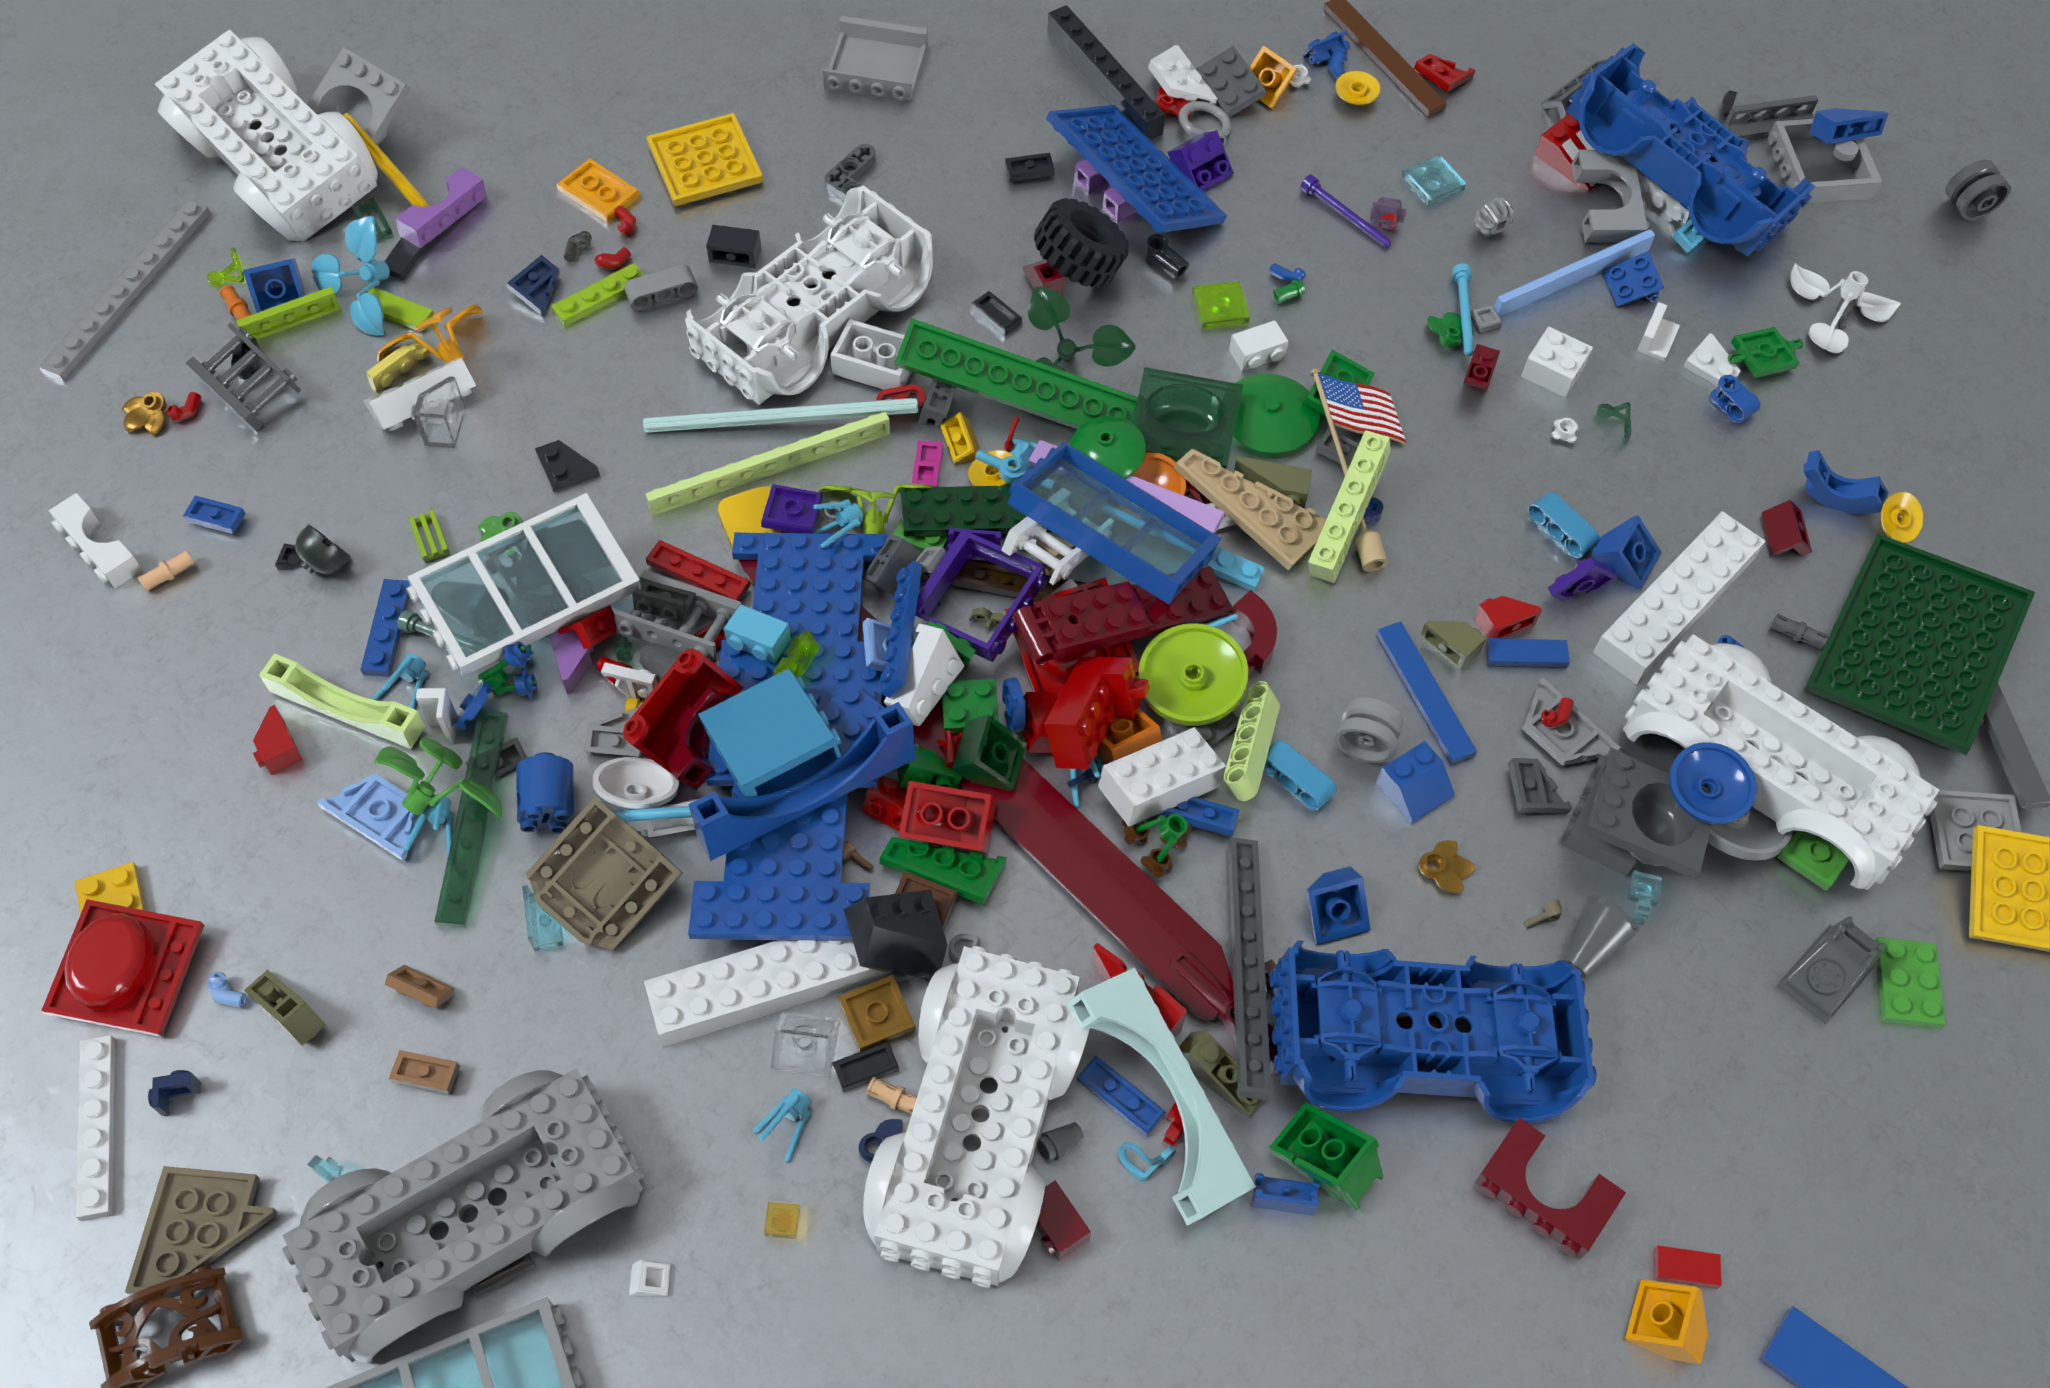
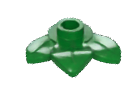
[1427,312,1474,349]

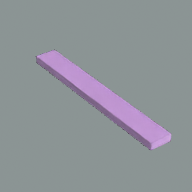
[1028,440,1225,534]

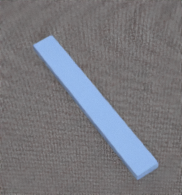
[1494,229,1655,317]

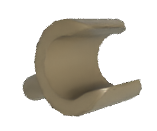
[1524,900,1562,928]

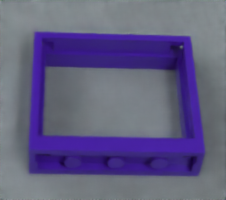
[914,530,1047,662]

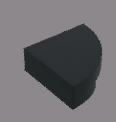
[1721,90,1737,114]
[275,543,302,570]

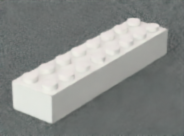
[1593,511,1766,685]
[644,940,891,1047]

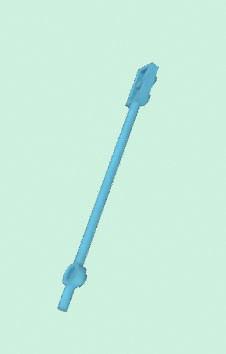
[975,450,1265,592]

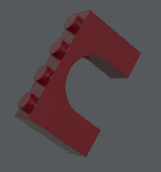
[1474,1117,1626,1259]

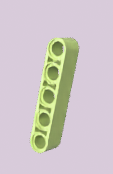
[1224,681,1280,801]

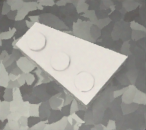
[884,624,964,726]

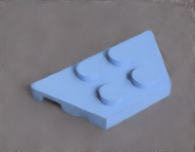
[317,773,418,861]

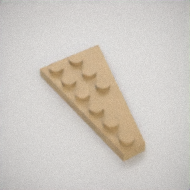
[1174,449,1326,571]

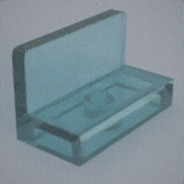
[522,885,564,951]

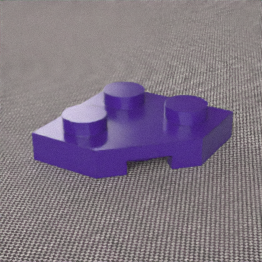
[1548,557,1618,601]

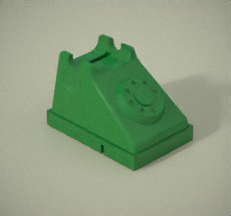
[1269,1102,1383,1210]

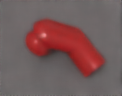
[615,206,636,235]
[166,392,202,422]
[1541,697,1574,728]

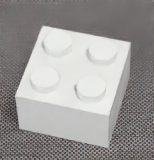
[1521,326,1593,398]

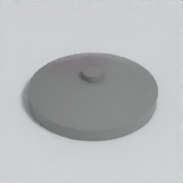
[1703,787,1793,861]

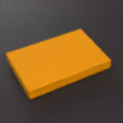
[557,158,641,223]

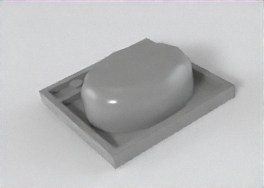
[307,47,411,146]

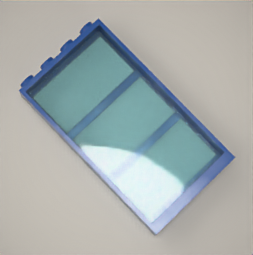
[1007,442,1221,604]

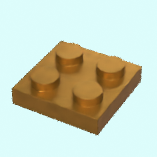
[838,975,916,1051]

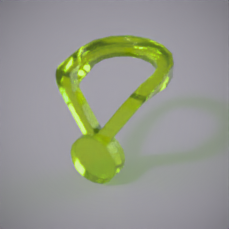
[207,247,244,286]

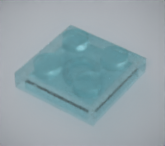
[1401,154,1467,207]

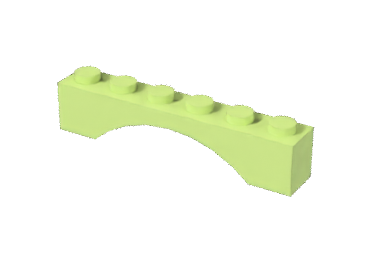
[259,653,425,749]

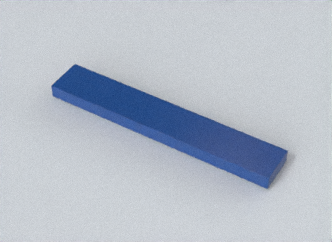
[1376,621,1477,764]

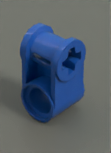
[1710,375,1761,423]

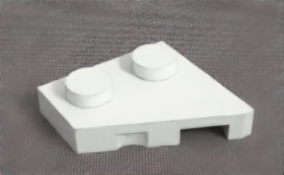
[1683,333,1741,387]
[601,662,658,702]

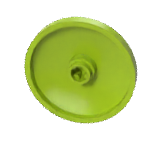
[1139,624,1248,726]

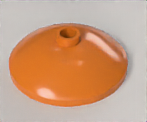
[1111,452,1186,523]

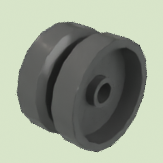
[1945,160,2011,220]

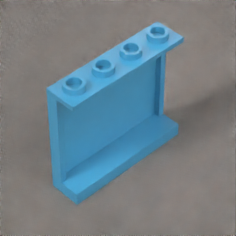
[698,669,841,798]

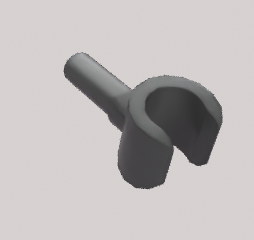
[1837,298,1856,329]

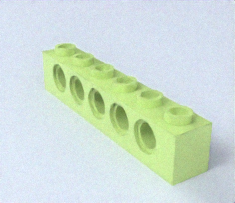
[1308,430,1391,583]

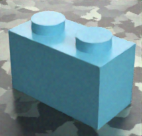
[724,604,791,663]

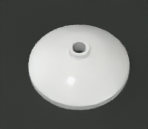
[593,757,679,810]

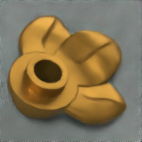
[122,391,166,436]
[1419,840,1476,893]

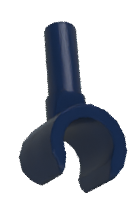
[1067,760,1102,788]

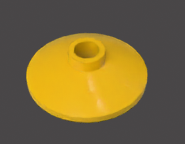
[1335,71,1380,105]
[968,450,1016,487]
[1881,492,1923,543]

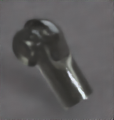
[564,231,592,262]

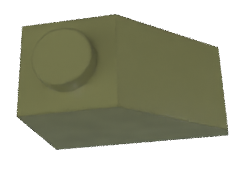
[1420,621,1486,671]

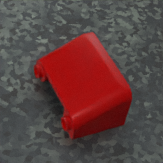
[623,648,743,775]

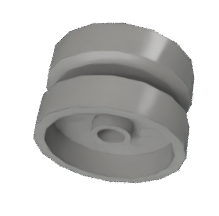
[1334,697,1404,763]

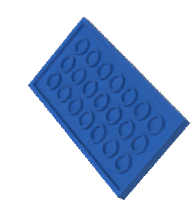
[1046,105,1227,233]

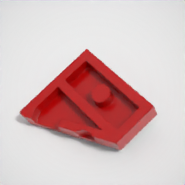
[1414,54,1476,92]

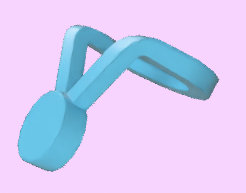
[1118,1142,1176,1181]

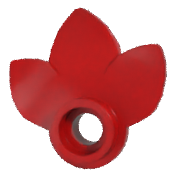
[1154,87,1192,117]

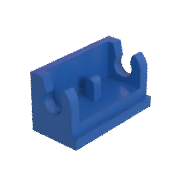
[1252,1173,1319,1216]

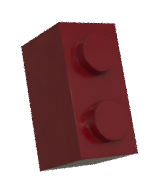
[1036,1180,1091,1261]

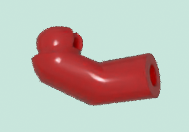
[594,247,631,270]

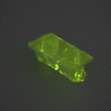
[773,629,821,678]

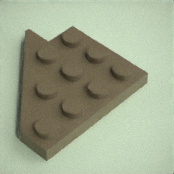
[125,1166,277,1295]

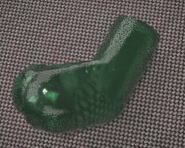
[613,636,634,663]

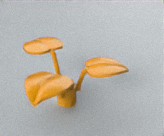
[377,304,483,364]

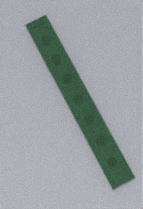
[434,710,509,928]

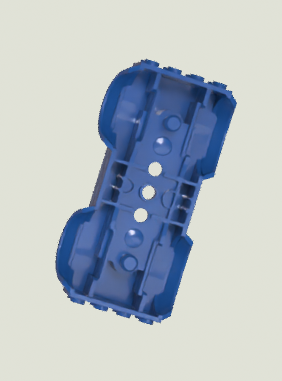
[1566,43,1815,257]

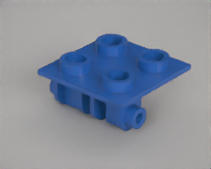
[1602,251,1664,307]

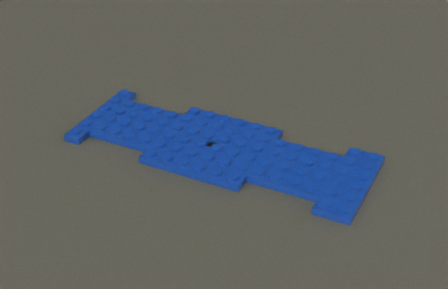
[688,532,889,941]

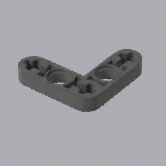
[825,144,880,201]

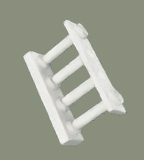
[1001,490,1113,585]

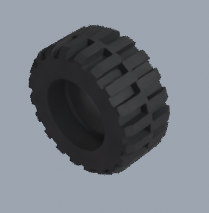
[1034,198,1129,288]

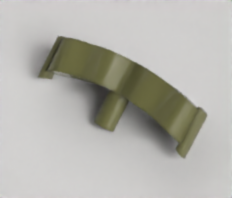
[969,607,1005,630]

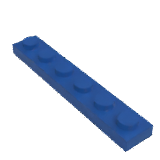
[881,560,923,698]

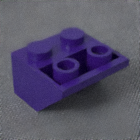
[1167,130,1234,191]

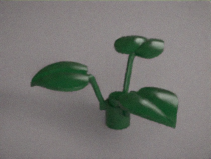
[1028,287,1136,372]

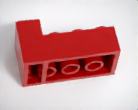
[1044,657,1150,770]

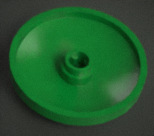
[1219,374,1320,459]

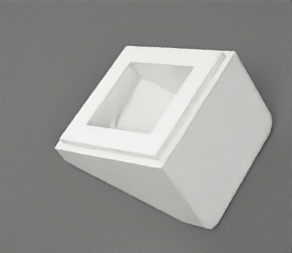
[629,1259,671,1297]

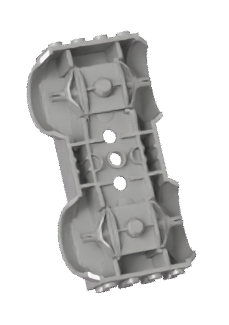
[282,1068,644,1364]

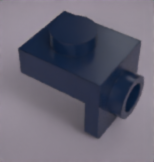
[148,1070,201,1116]

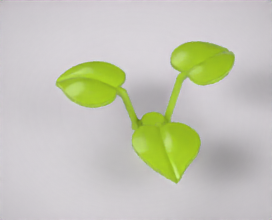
[818,484,934,534]

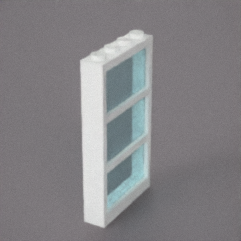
[406,493,640,677]

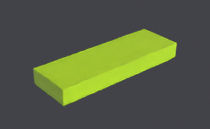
[367,287,434,333]

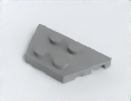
[1522,677,1621,766]

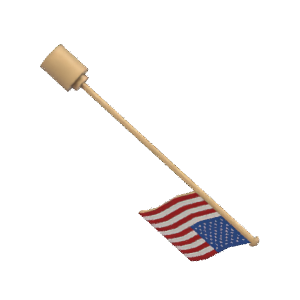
[1310,369,1406,572]

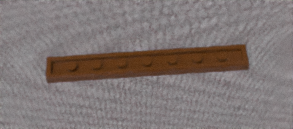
[1323,0,1447,117]

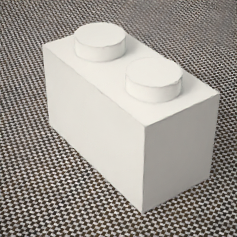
[1229,320,1289,372]

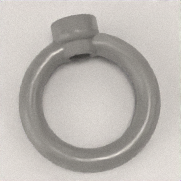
[1179,101,1231,146]

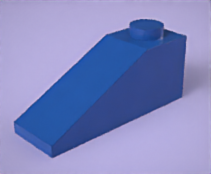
[1810,108,1889,144]

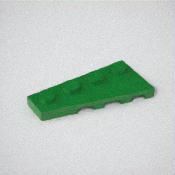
[879,837,1007,905]

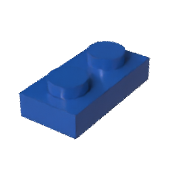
[183,495,246,534]

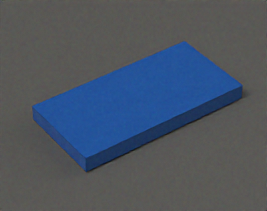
[1760,1306,1908,1388]

